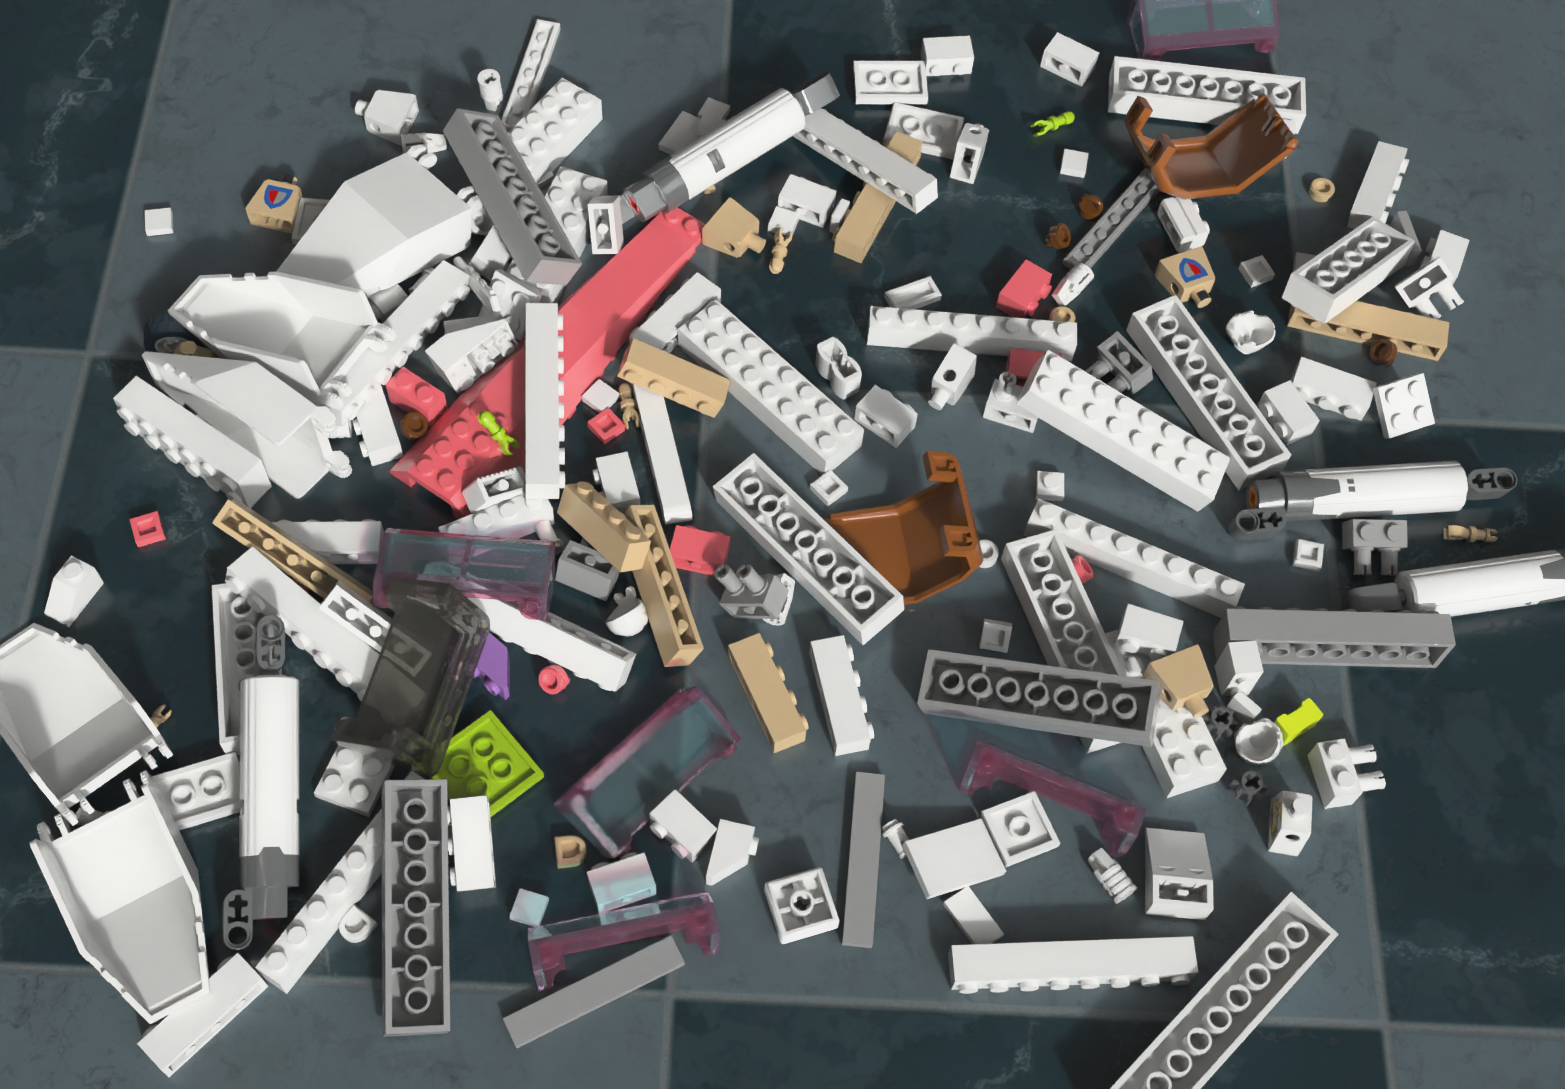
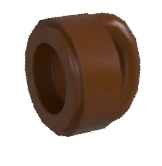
[1078,194,1103,220]
[1044,223,1071,249]
[1370,338,1397,367]
[400,411,429,440]

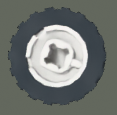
[143,313,205,354]

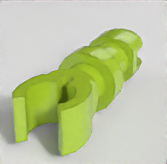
[1030,111,1075,137]
[478,411,520,456]

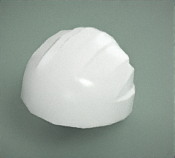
[605,586,648,637]

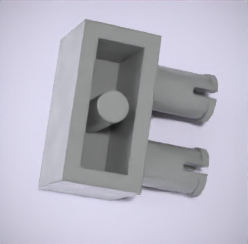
[1085,331,1153,395]
[1342,519,1407,576]
[555,538,619,601]
[714,564,789,619]

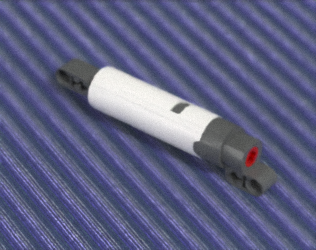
[611,72,840,224]
[222,615,299,950]

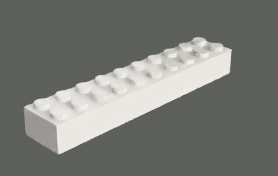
[1110,892,1339,1089]

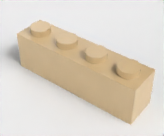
[617,338,730,418]
[557,482,651,572]
[728,633,809,754]

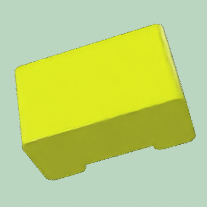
[1274,698,1323,745]

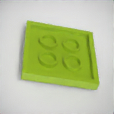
[419,710,544,818]

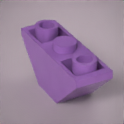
[442,630,510,700]

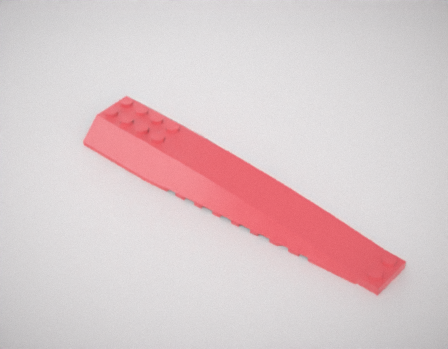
[390,207,706,519]

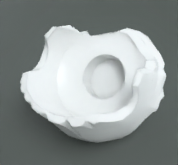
[1226,311,1275,354]
[1234,718,1284,765]

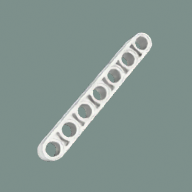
[631,383,692,525]

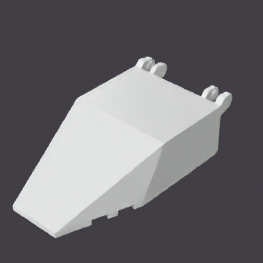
[276,144,484,293]
[168,272,396,409]
[142,351,352,499]
[0,623,173,826]
[29,770,210,1024]

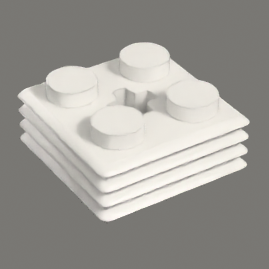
[764,867,839,944]

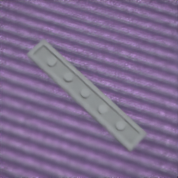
[1062,168,1159,270]
[842,772,885,948]
[503,936,685,1049]

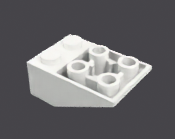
[425,319,519,395]
[1145,828,1214,920]

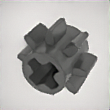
[1202,704,1238,741]
[1229,767,1268,806]

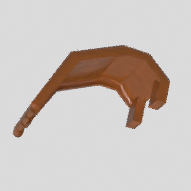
[1125,94,1298,200]
[823,450,983,605]

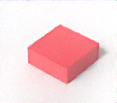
[587,408,625,445]
[130,511,166,547]

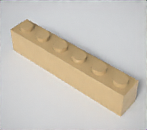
[832,131,923,263]
[1287,301,1449,361]
[212,499,378,604]
[624,505,704,667]

